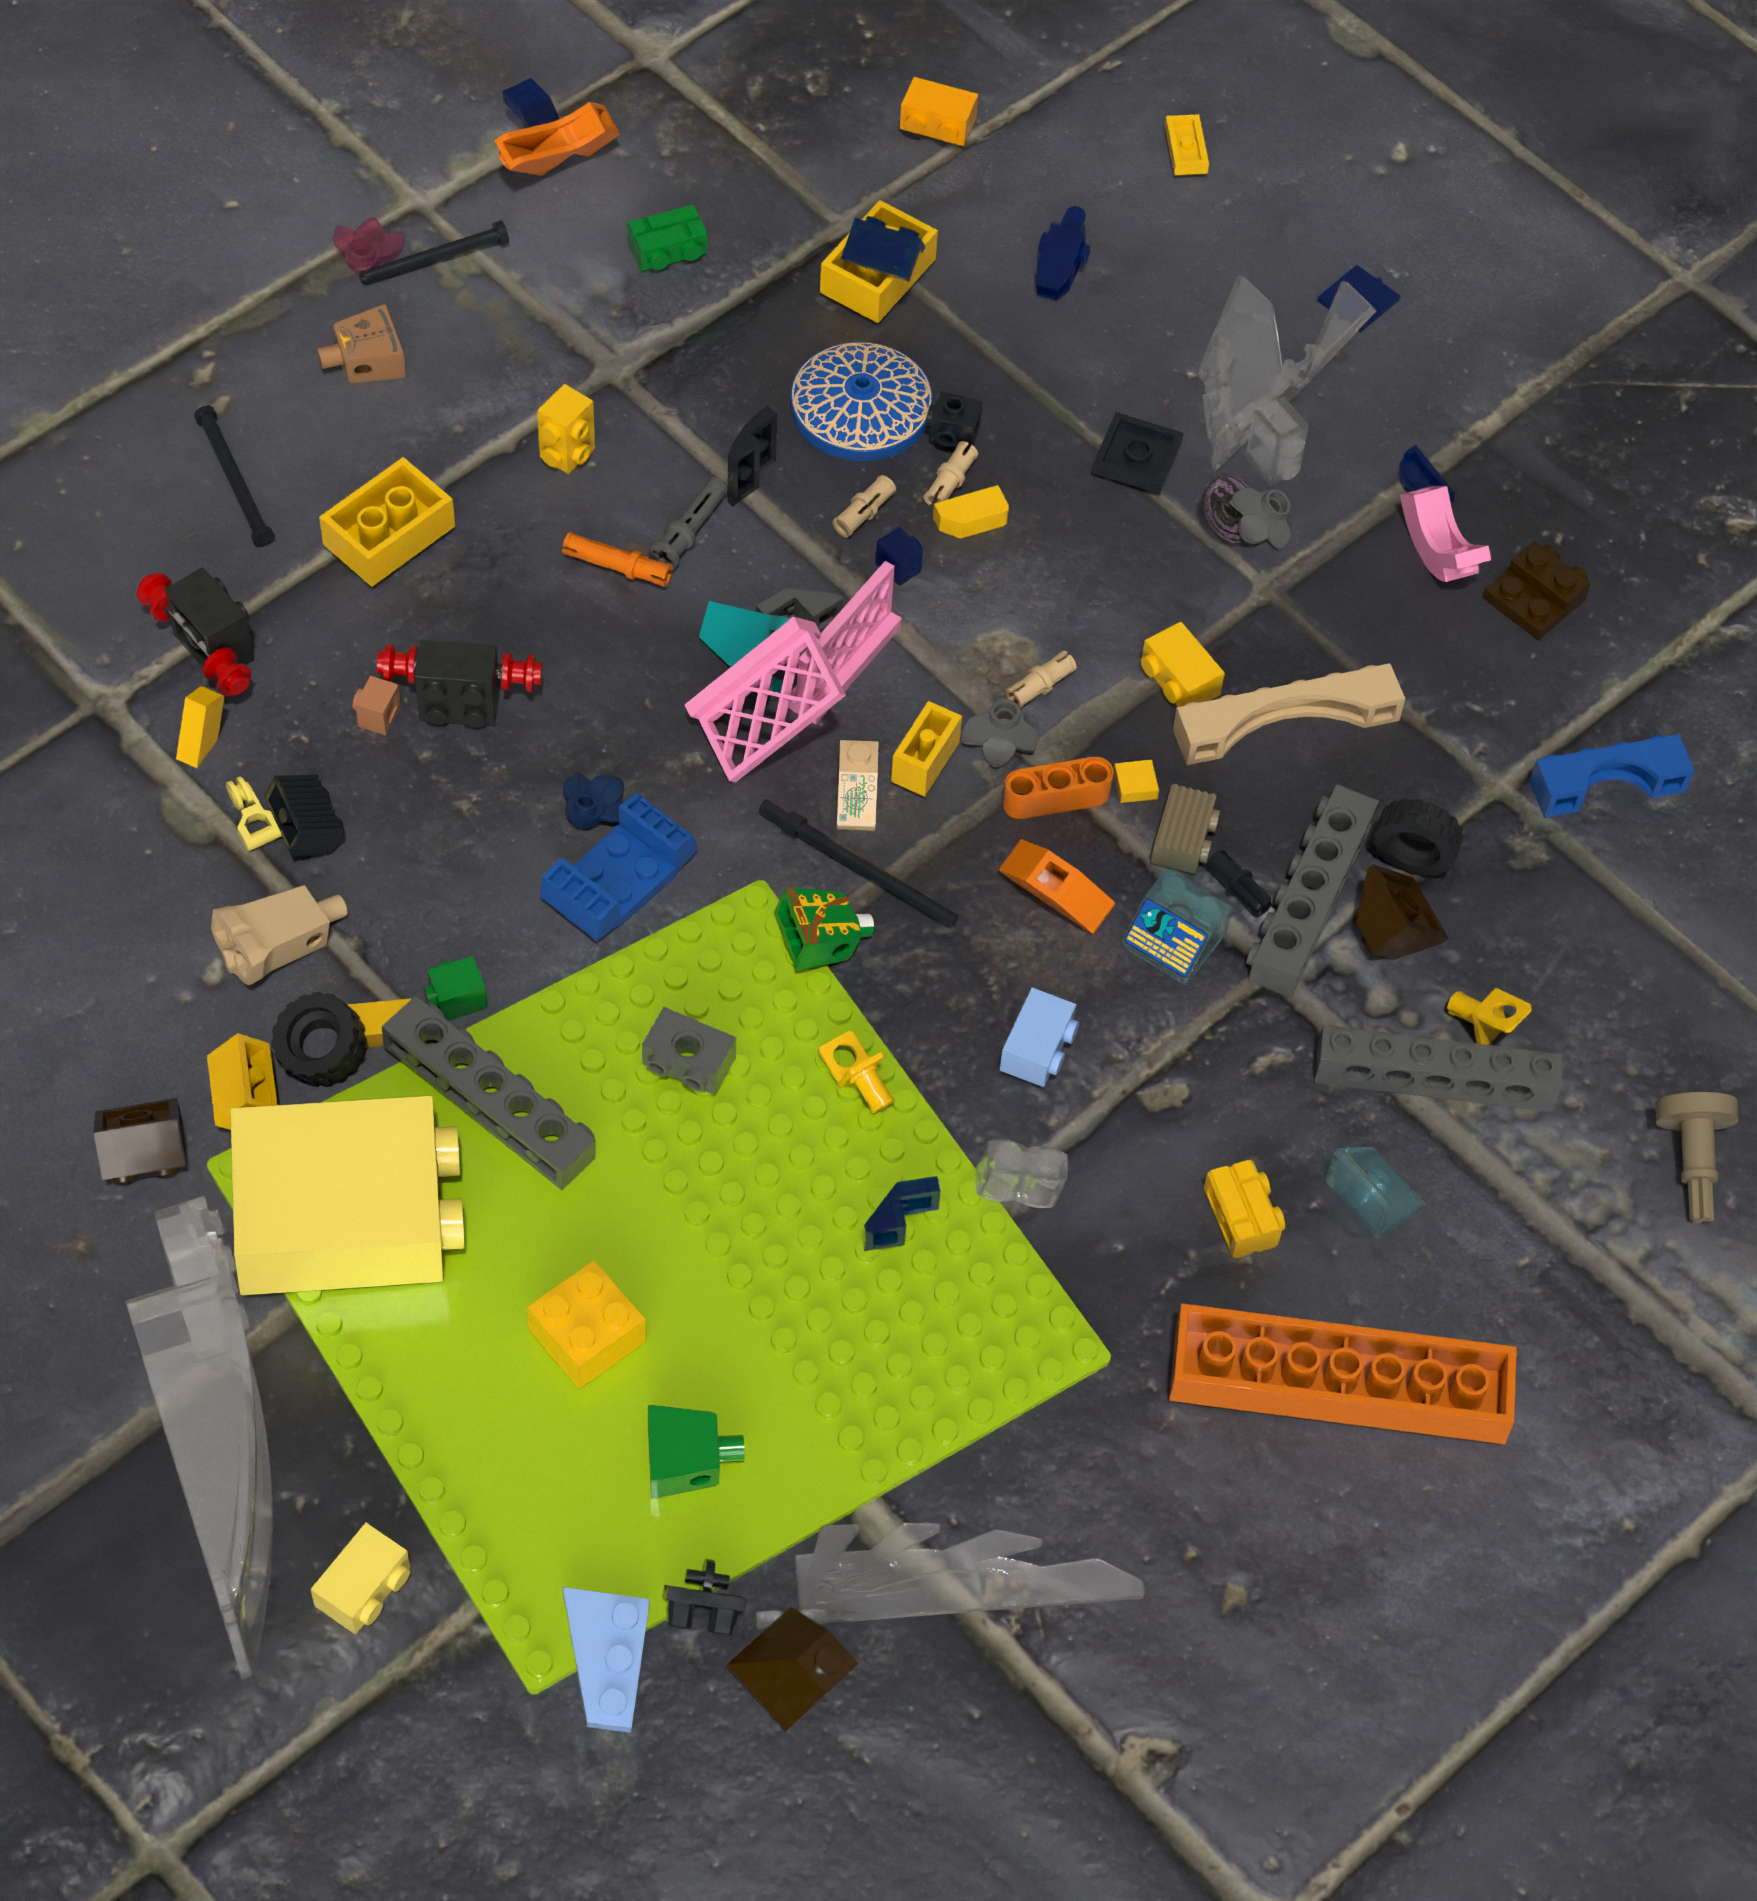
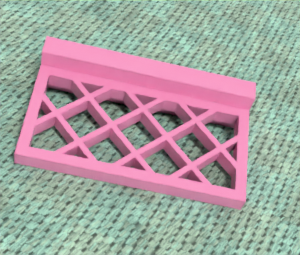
[788,561,902,724]
[685,617,846,783]

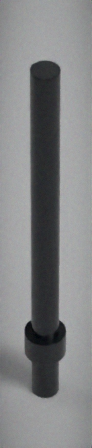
[759,799,959,929]

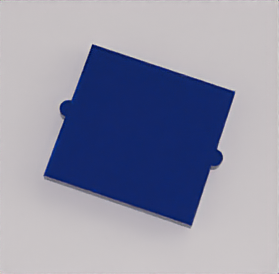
[1317,265,1401,332]

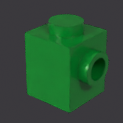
[423,956,487,1021]

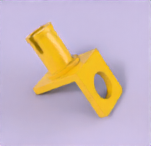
[1447,988,1532,1045]
[818,1031,895,1114]

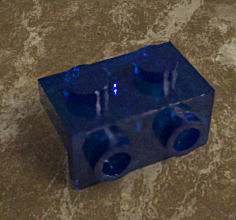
[841,216,925,282]

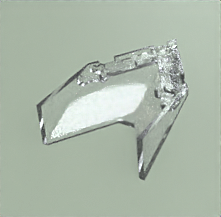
[1198,276,1377,471]

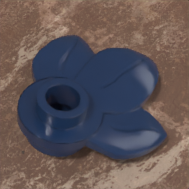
[563,773,624,829]

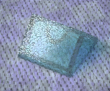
[1326,1147,1426,1240]

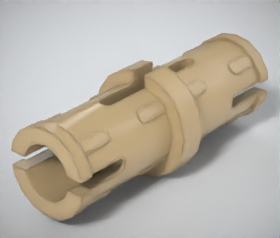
[924,441,978,508]
[832,475,896,538]
[1005,651,1077,709]

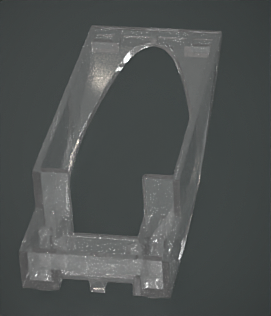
[125,1196,273,1679]

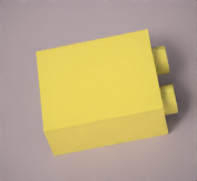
[231,1096,464,1295]

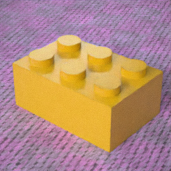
[820,200,938,323]
[319,457,455,587]

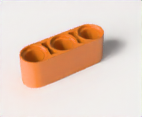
[1003,757,1114,819]

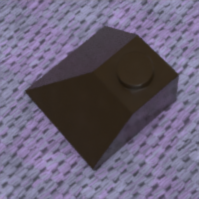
[1356,864,1449,960]
[726,1607,858,1732]

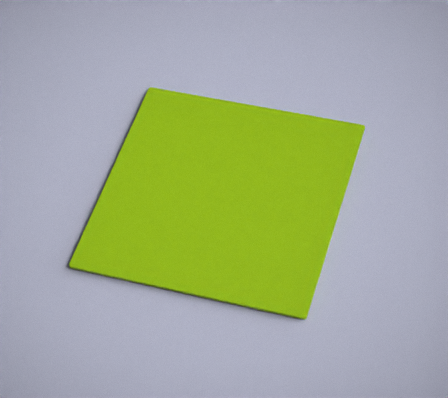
[207,880,1111,1694]

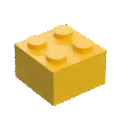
[527,1261,646,1389]

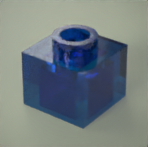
[875,527,923,586]

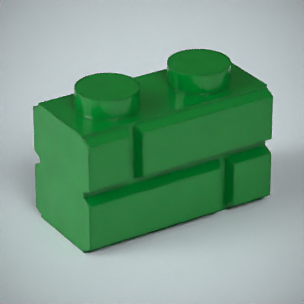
[627,205,707,272]

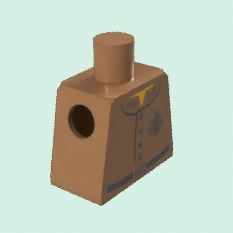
[317,304,406,384]

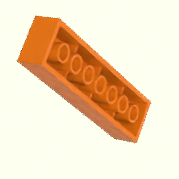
[1169,1303,1517,1444]

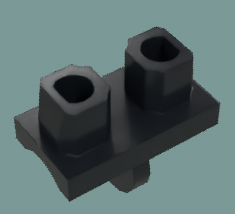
[662,1559,746,1634]

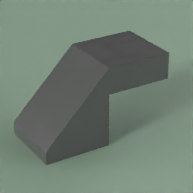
[756,588,843,633]

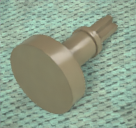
[1655,1092,1739,1223]

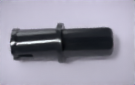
[1206,850,1272,915]

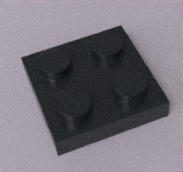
[1092,412,1184,494]

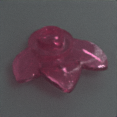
[333,217,404,271]

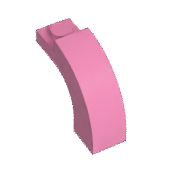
[1400,486,1491,582]

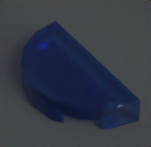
[1399,444,1456,502]

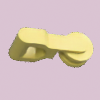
[226,776,282,852]

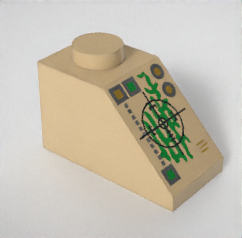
[837,740,878,831]

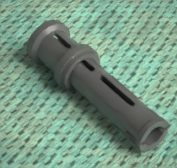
[648,477,728,569]

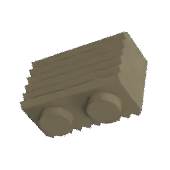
[1151,784,1221,874]

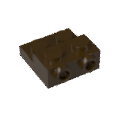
[1482,541,1591,641]

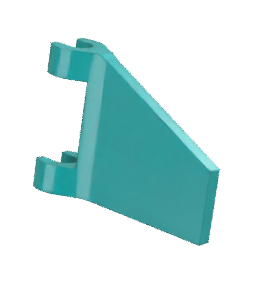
[699,601,790,693]

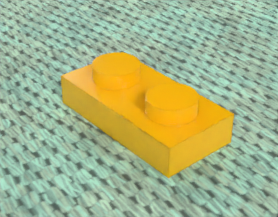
[1164,114,1209,175]

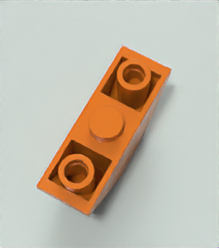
[999,839,1116,935]

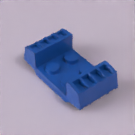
[540,793,698,942]

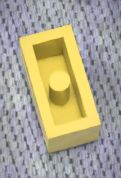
[310,1523,410,1635]

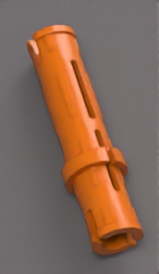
[562,532,673,587]

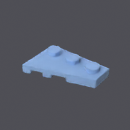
[562,1587,650,1733]

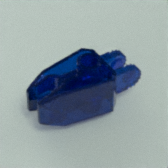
[1036,205,1091,301]

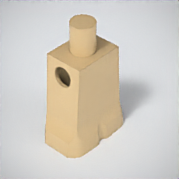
[211,885,347,985]

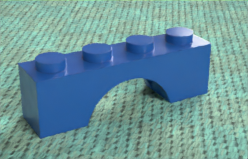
[1529,734,1695,818]

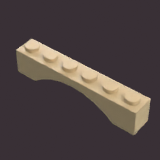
[1173,663,1405,765]

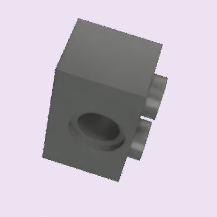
[642,1007,736,1095]

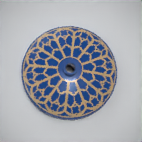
[790,342,933,461]

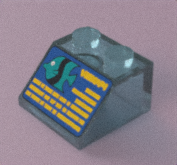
[1120,868,1233,986]

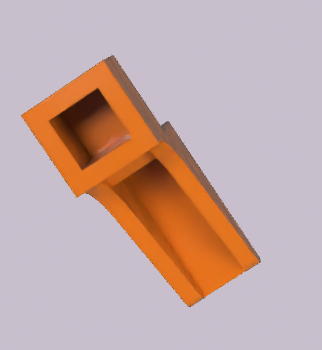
[494,102,620,176]

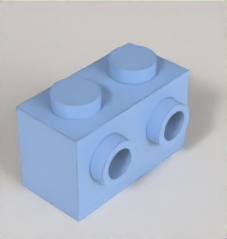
[1000,988,1079,1087]

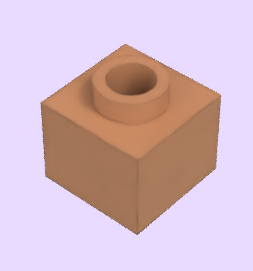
[352,676,401,735]

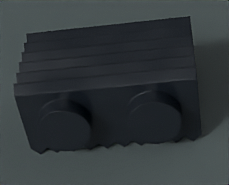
[264,774,344,857]

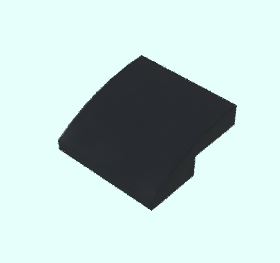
[728,405,777,507]

